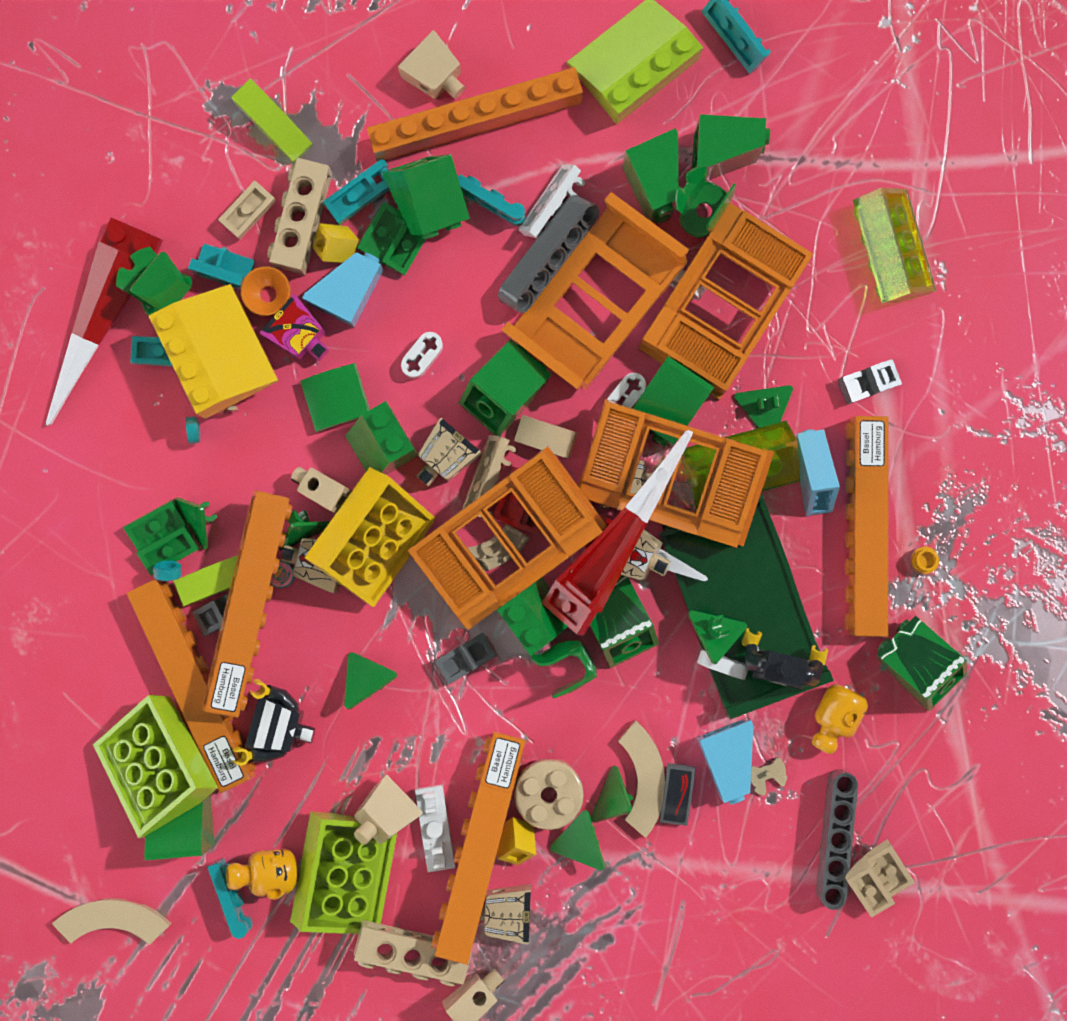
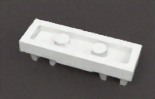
[518,164,585,239]
[415,784,455,872]

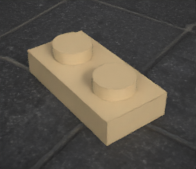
[218,180,276,240]

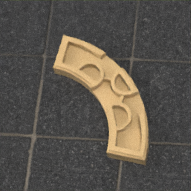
[467,524,530,571]
[618,720,665,838]
[52,898,172,945]

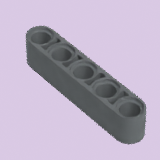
[498,195,599,313]
[816,769,858,910]

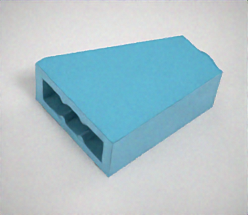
[303,252,383,327]
[794,429,840,516]
[696,718,753,804]

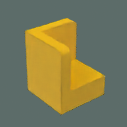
[312,223,359,263]
[497,817,536,865]

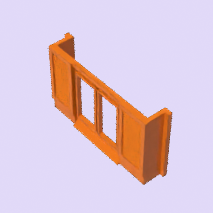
[502,192,689,391]
[638,203,813,400]
[578,399,775,548]
[407,446,607,630]

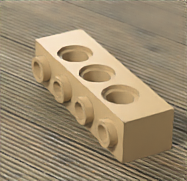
[268,158,333,275]
[354,920,472,986]

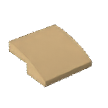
[845,839,915,918]

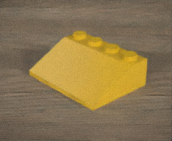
[149,284,279,419]
[304,467,436,608]

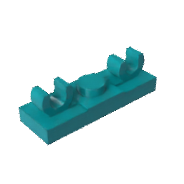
[701,0,771,74]

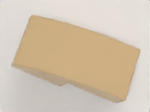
[514,415,578,459]

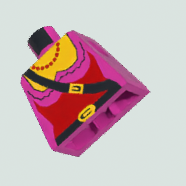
[259,294,329,361]

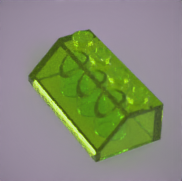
[853,188,936,304]
[682,421,800,509]

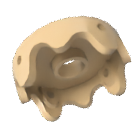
[514,759,584,830]

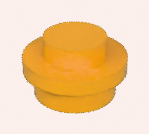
[911,547,939,574]

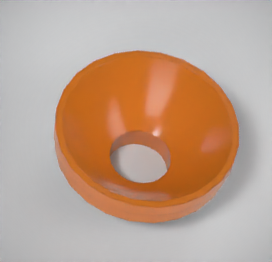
[241,267,291,316]

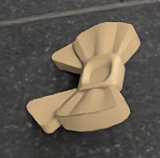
[751,757,787,796]

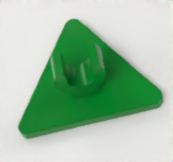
[734,385,793,441]
[174,497,217,550]
[278,510,330,551]
[688,610,747,664]
[344,652,397,710]
[591,766,633,823]
[550,810,605,871]

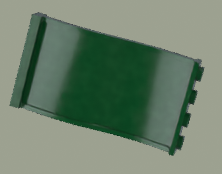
[657,494,834,720]

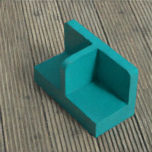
[188,244,255,290]

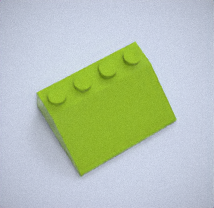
[567,0,703,124]
[93,695,218,838]
[290,811,397,934]

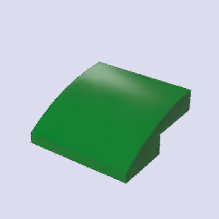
[356,202,426,276]
[300,363,370,432]
[123,499,199,576]

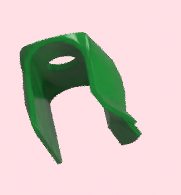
[675,165,736,238]
[116,247,192,316]
[531,641,597,698]

